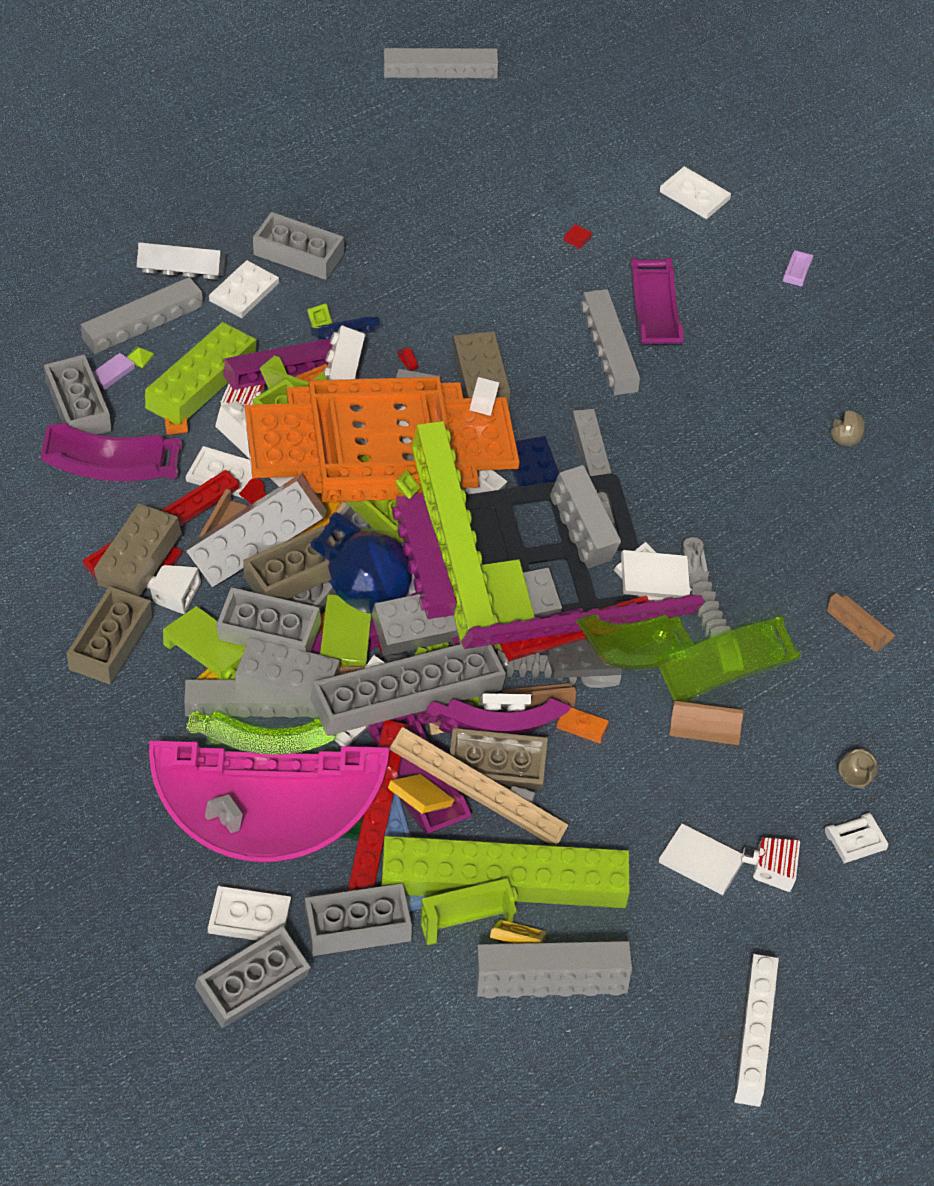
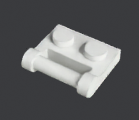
[825,813,888,863]

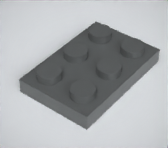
[545,637,622,678]

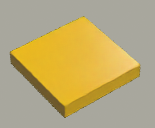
[388,774,455,814]
[490,919,547,944]

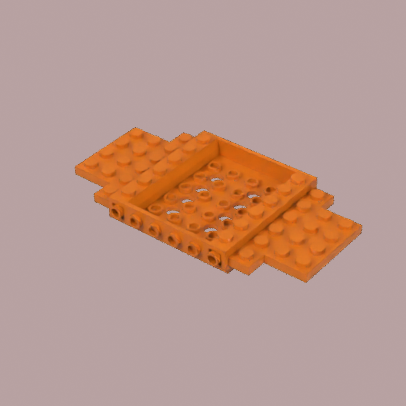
[244,377,519,502]

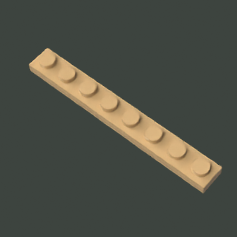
[390,727,568,846]

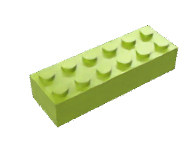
[145,322,256,424]

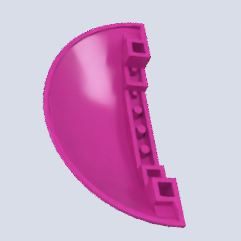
[149,741,390,862]

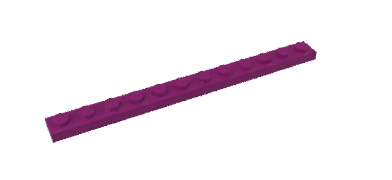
[461,595,705,649]

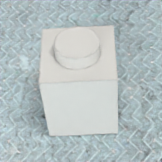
[470,377,499,416]

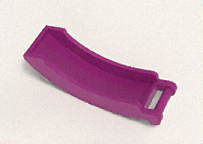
[630,257,684,344]
[40,423,183,481]
[416,698,571,735]
[365,714,472,835]

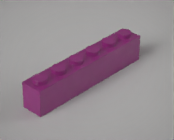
[223,338,333,390]
[392,493,456,619]

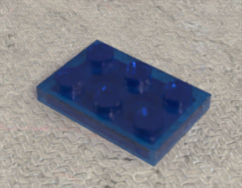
[310,316,380,339]
[511,436,559,487]

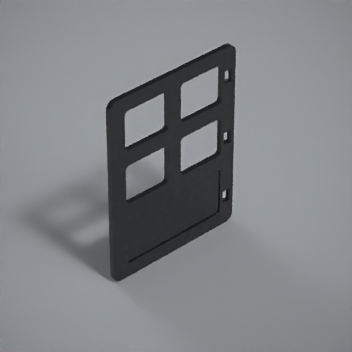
[465,473,639,612]

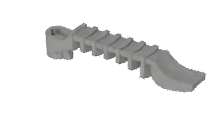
[682,537,743,674]
[496,651,622,688]

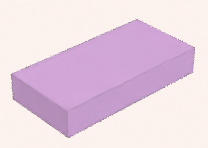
[783,250,813,286]
[92,353,135,390]

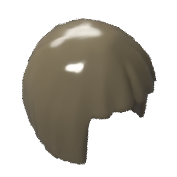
[830,411,865,447]
[839,748,879,788]

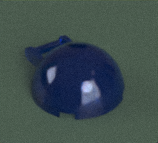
[311,512,413,614]

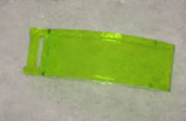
[576,614,702,670]
[657,616,802,702]
[186,710,337,755]

